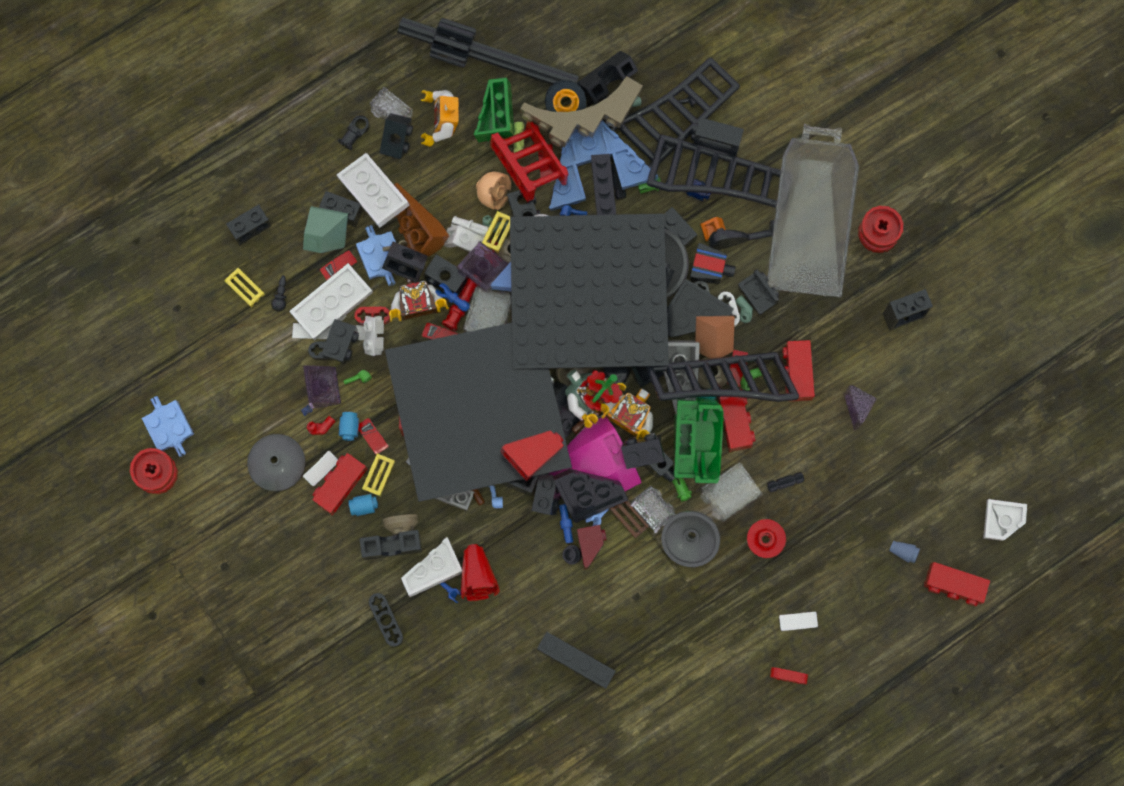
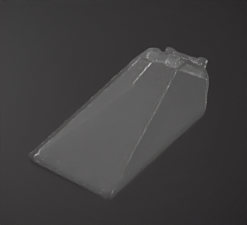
[767,124,859,297]

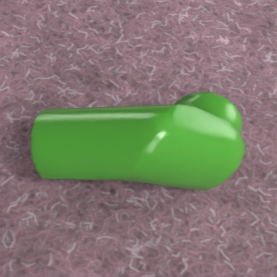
[740,367,762,391]

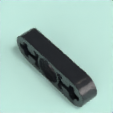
[369,593,403,647]

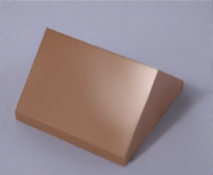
[695,316,735,359]

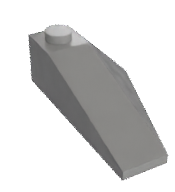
[664,340,699,415]

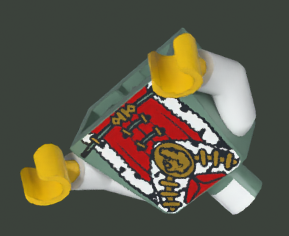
[565,369,626,428]

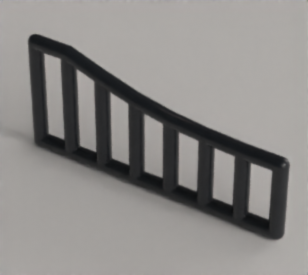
[609,58,740,168]
[647,134,791,209]
[646,352,799,402]

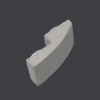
[435,491,474,510]

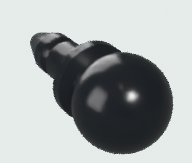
[271,275,287,312]

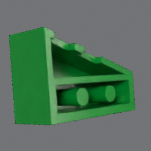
[474,78,514,142]

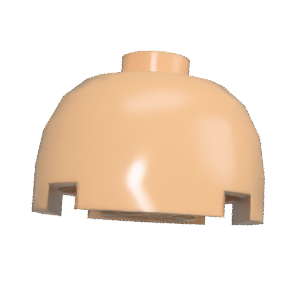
[476,171,511,210]

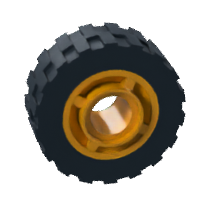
[545,80,587,112]

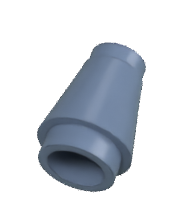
[890,541,920,563]

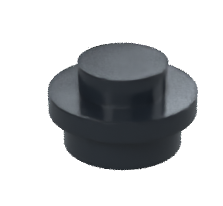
[562,545,581,565]

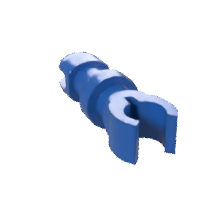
[435,283,470,311]

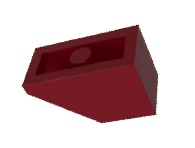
[577,525,607,570]

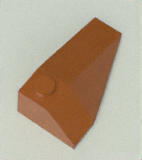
[394,183,449,258]

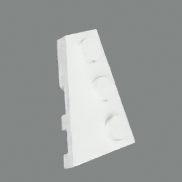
[401,537,462,597]

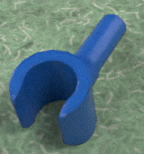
[560,205,587,216]
[440,582,461,603]

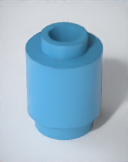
[339,412,359,441]
[349,494,378,516]

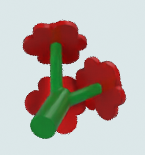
[583,370,622,411]

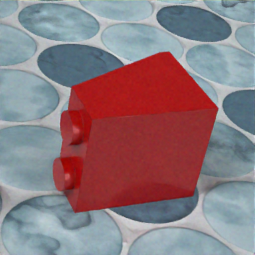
[500,431,564,481]

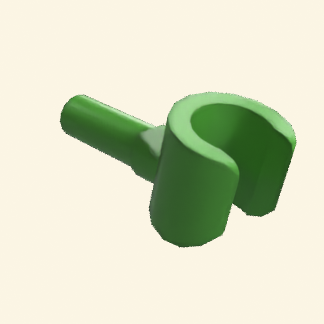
[343,370,372,384]

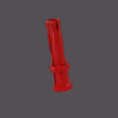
[441,275,480,331]

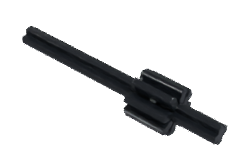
[397,17,579,85]

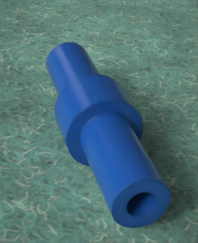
[559,504,573,544]

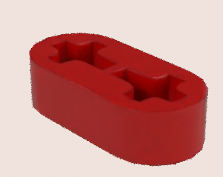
[354,306,390,325]
[770,667,808,685]

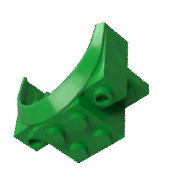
[673,398,724,483]

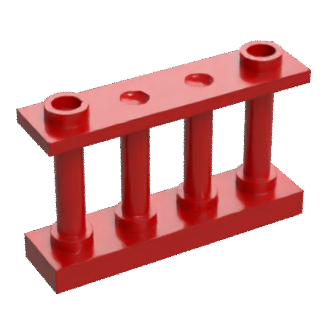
[490,121,569,202]

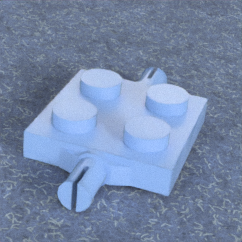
[356,225,396,286]
[142,396,194,457]

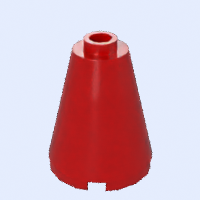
[461,544,500,601]

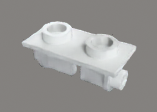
[363,316,384,356]

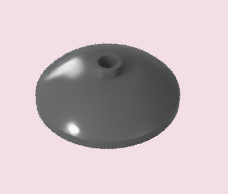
[247,434,306,491]
[661,511,720,567]

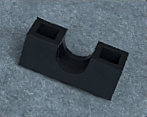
[577,51,638,103]
[360,530,422,561]

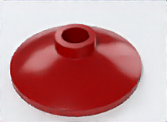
[747,519,786,558]

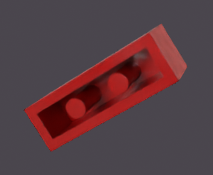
[782,340,815,402]
[717,389,755,452]
[312,453,368,516]
[924,562,990,607]

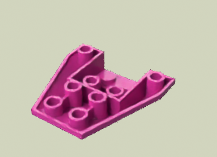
[549,417,642,501]

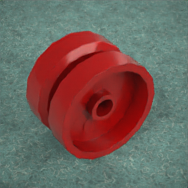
[858,206,904,253]
[130,448,178,494]

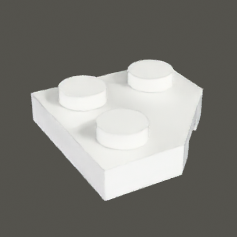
[983,499,1027,541]

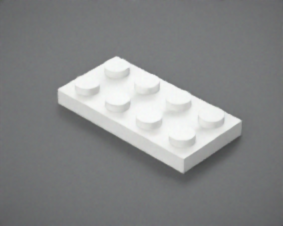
[337,153,410,228]
[290,264,373,341]

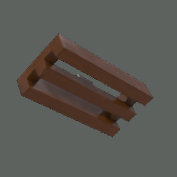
[610,501,650,539]

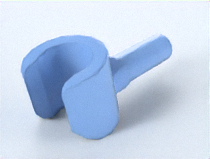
[489,485,503,508]
[586,509,609,526]

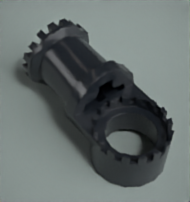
[338,115,370,151]

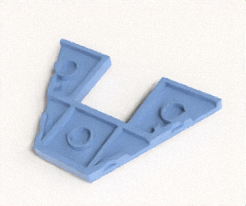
[549,120,659,211]

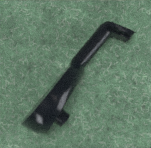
[708,220,776,250]

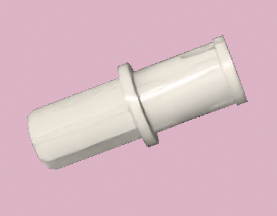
[451,216,489,237]

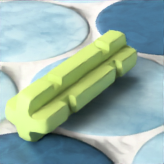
[514,122,524,153]

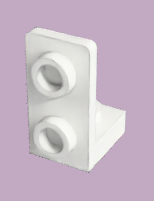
[443,226,489,257]

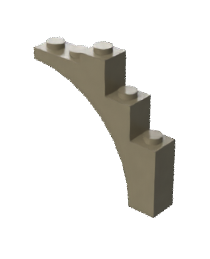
[520,76,643,147]

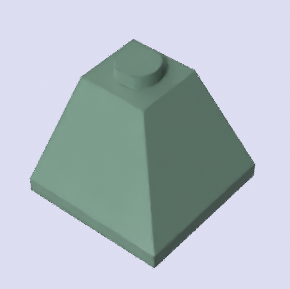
[303,206,348,253]

